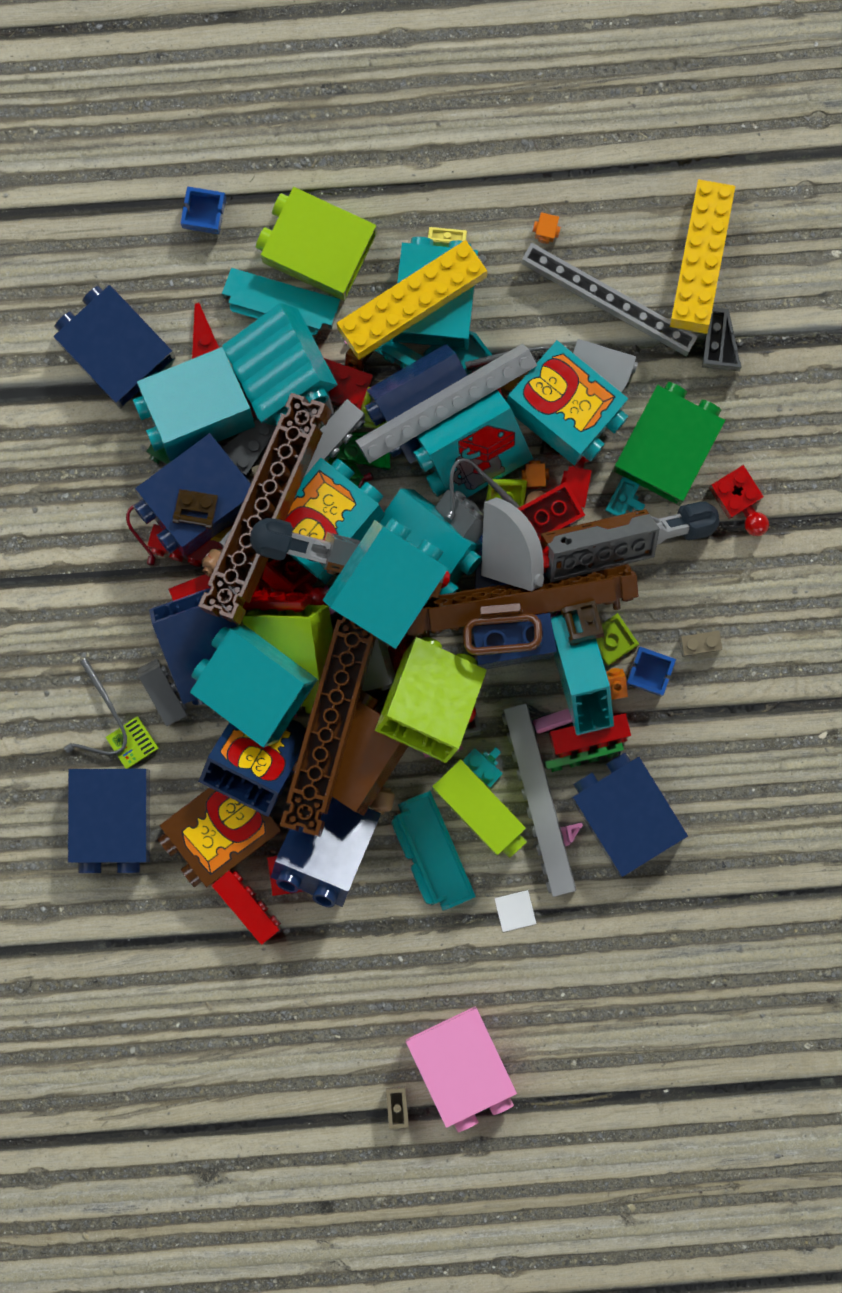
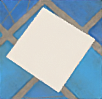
[495,890,536,932]

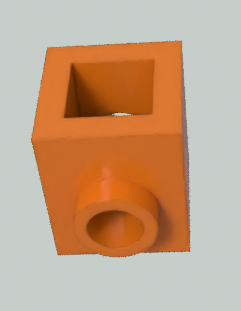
[532,212,561,244]
[522,461,549,490]
[606,668,628,700]

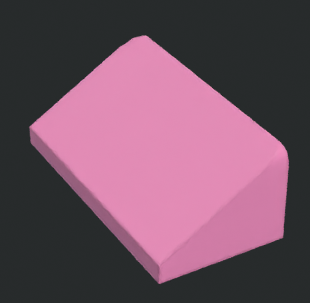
[533,709,572,734]

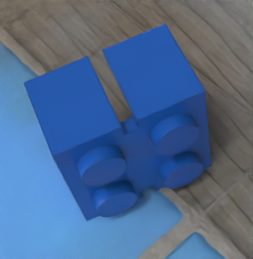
[181,186,226,235]
[626,647,676,697]

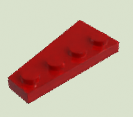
[243,586,312,612]

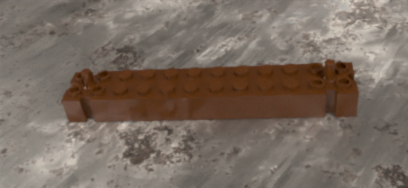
[198,393,332,625]
[407,564,639,638]
[280,616,376,837]

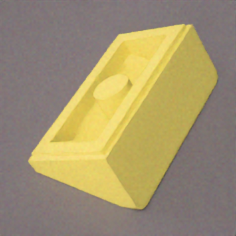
[428,227,467,247]

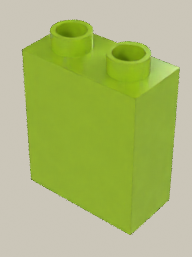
[255,187,377,301]
[243,605,333,714]
[375,637,487,763]
[432,760,527,858]

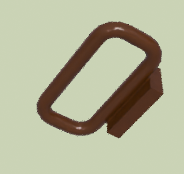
[463,603,542,655]

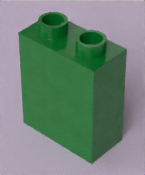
[612,382,726,506]

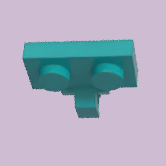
[605,477,645,516]
[463,747,503,787]

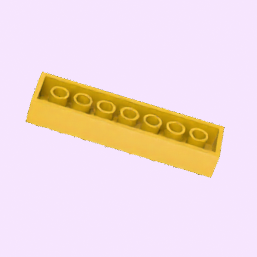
[670,179,736,334]
[337,240,487,360]

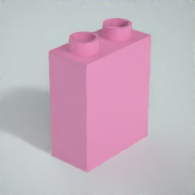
[406,1006,517,1132]

